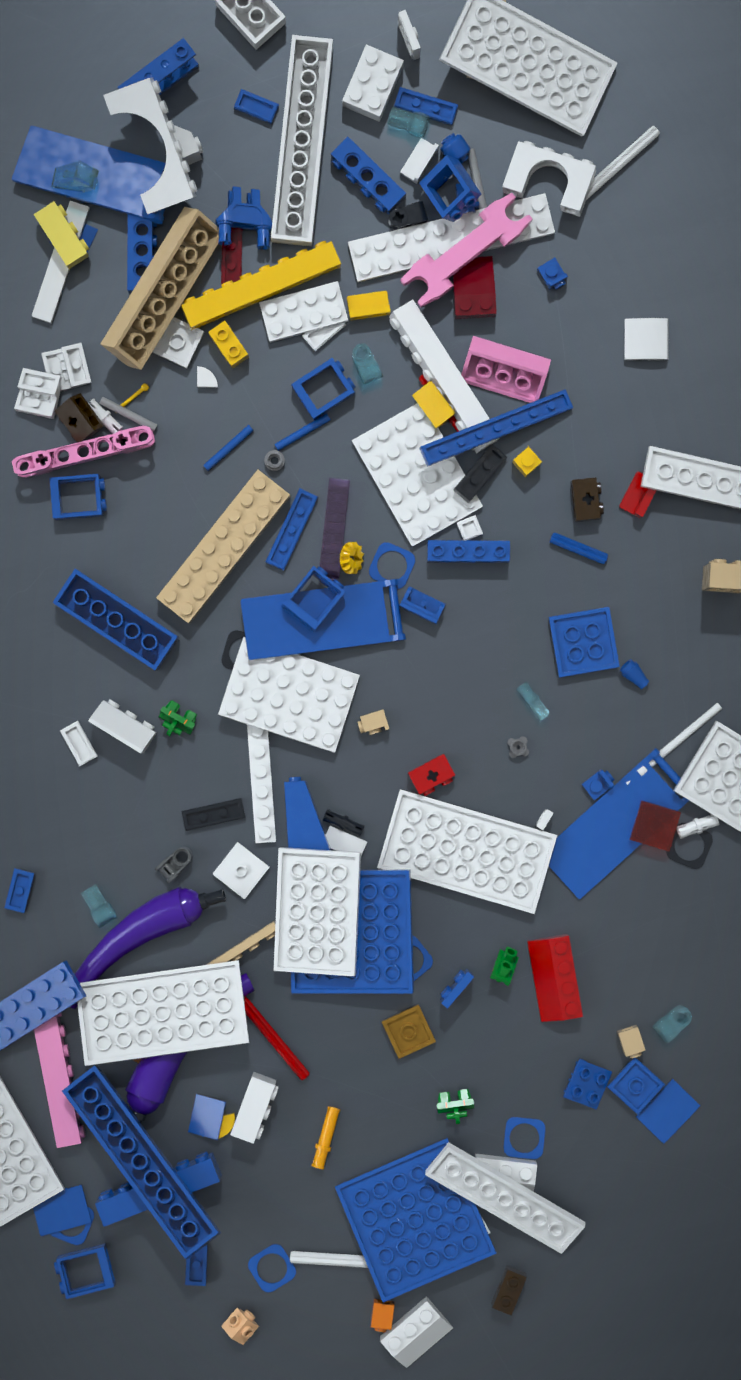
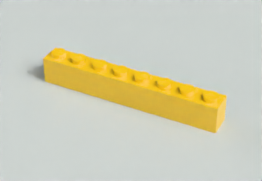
[181,241,341,331]

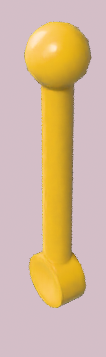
[120,383,149,407]

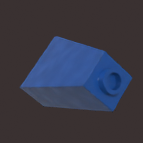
[284,777,331,850]

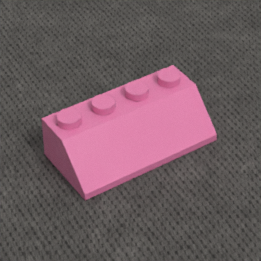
[461,336,551,403]

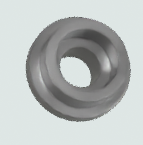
[264,450,285,471]

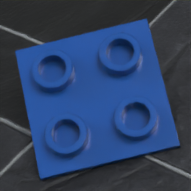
[563,1058,612,1110]

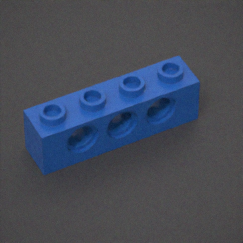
[331,136,406,214]
[127,212,157,294]
[427,540,510,563]

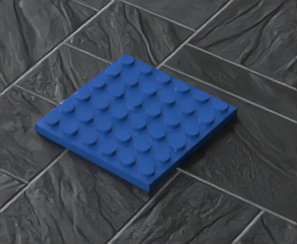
[291,869,414,994]
[335,1138,496,1302]

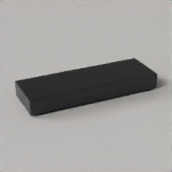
[453,444,507,503]
[181,798,246,831]

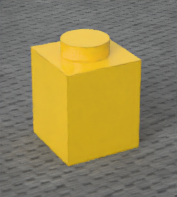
[512,446,542,477]

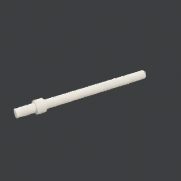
[626,703,722,785]

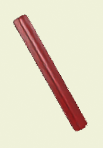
[244,997,309,1080]

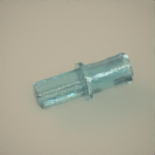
[516,681,549,720]

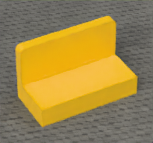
[347,291,391,321]
[412,381,455,428]

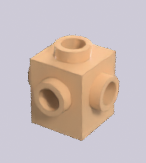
[221,1308,259,1345]

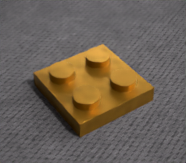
[382,1004,436,1059]

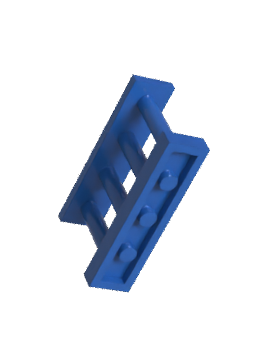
[118,38,199,115]

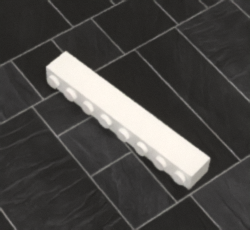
[389,300,500,453]

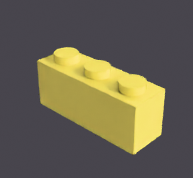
[33,202,89,269]

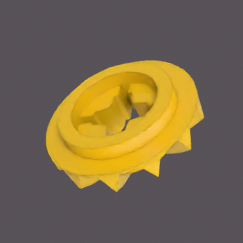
[340,542,364,574]

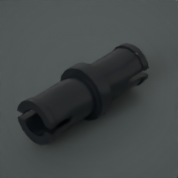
[322,809,365,837]

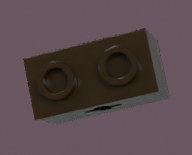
[55,393,104,443]
[571,477,604,522]
[491,1265,527,1316]

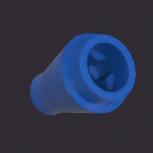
[620,659,649,689]

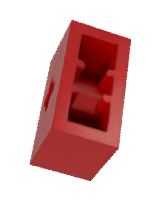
[408,754,455,796]

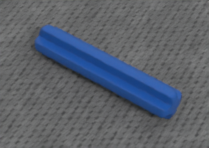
[550,533,608,564]

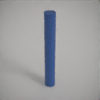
[274,413,330,451]
[203,425,254,471]

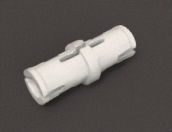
[88,399,123,434]
[676,814,719,839]

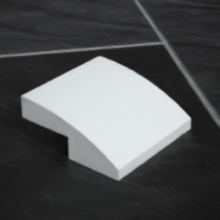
[625,318,669,361]
[41,343,91,392]
[14,368,62,419]

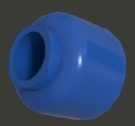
[440,133,470,164]

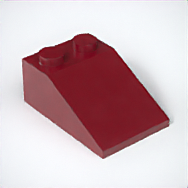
[453,256,497,319]

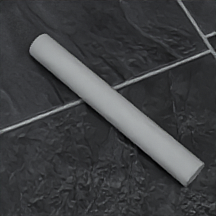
[467,148,487,209]
[99,397,157,432]

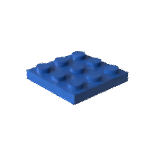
[548,607,620,677]

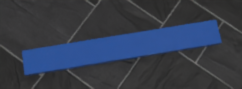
[419,389,573,467]

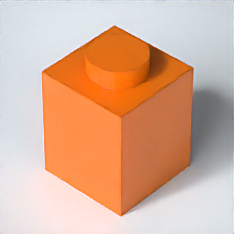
[371,1299,394,1332]

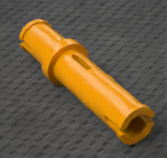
[311,1106,340,1169]

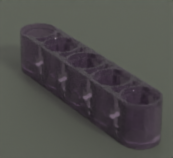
[320,477,350,579]

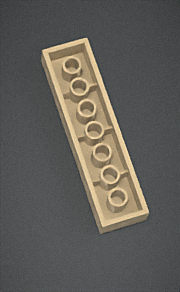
[101,207,219,370]
[156,470,291,624]

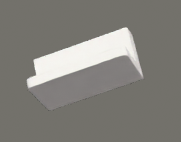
[400,138,439,184]

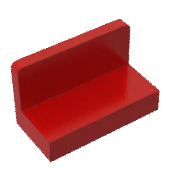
[619,471,657,518]

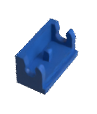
[399,586,445,624]

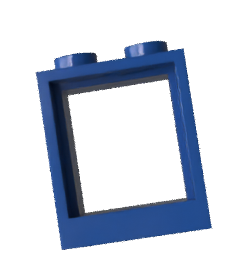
[419,155,482,222]
[291,358,356,420]
[50,474,107,520]
[282,566,346,632]
[54,1243,116,1299]

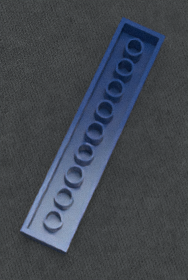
[62,1065,221,1259]

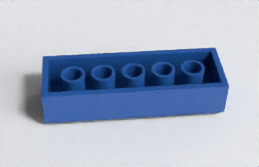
[52,569,179,671]
[95,1151,222,1227]

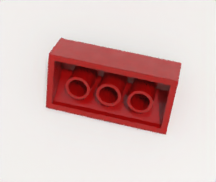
[527,934,583,1022]

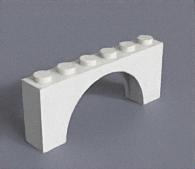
[103,77,197,214]

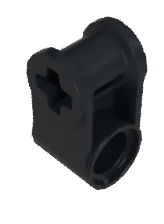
[388,201,429,230]

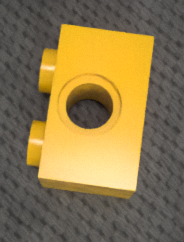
[208,321,249,369]

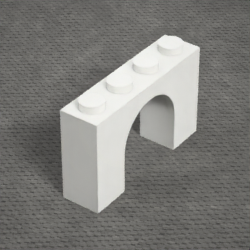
[502,141,596,217]

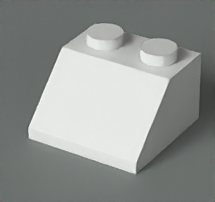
[173,125,203,165]

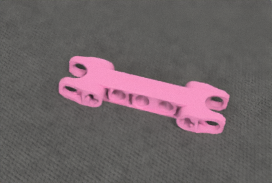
[400,193,533,308]
[12,426,155,478]

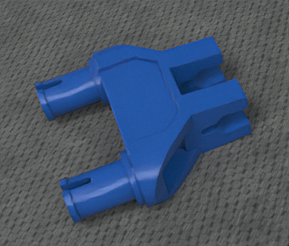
[215,186,272,250]

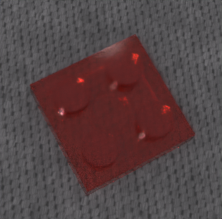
[629,800,681,851]

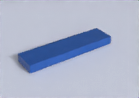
[265,488,318,571]

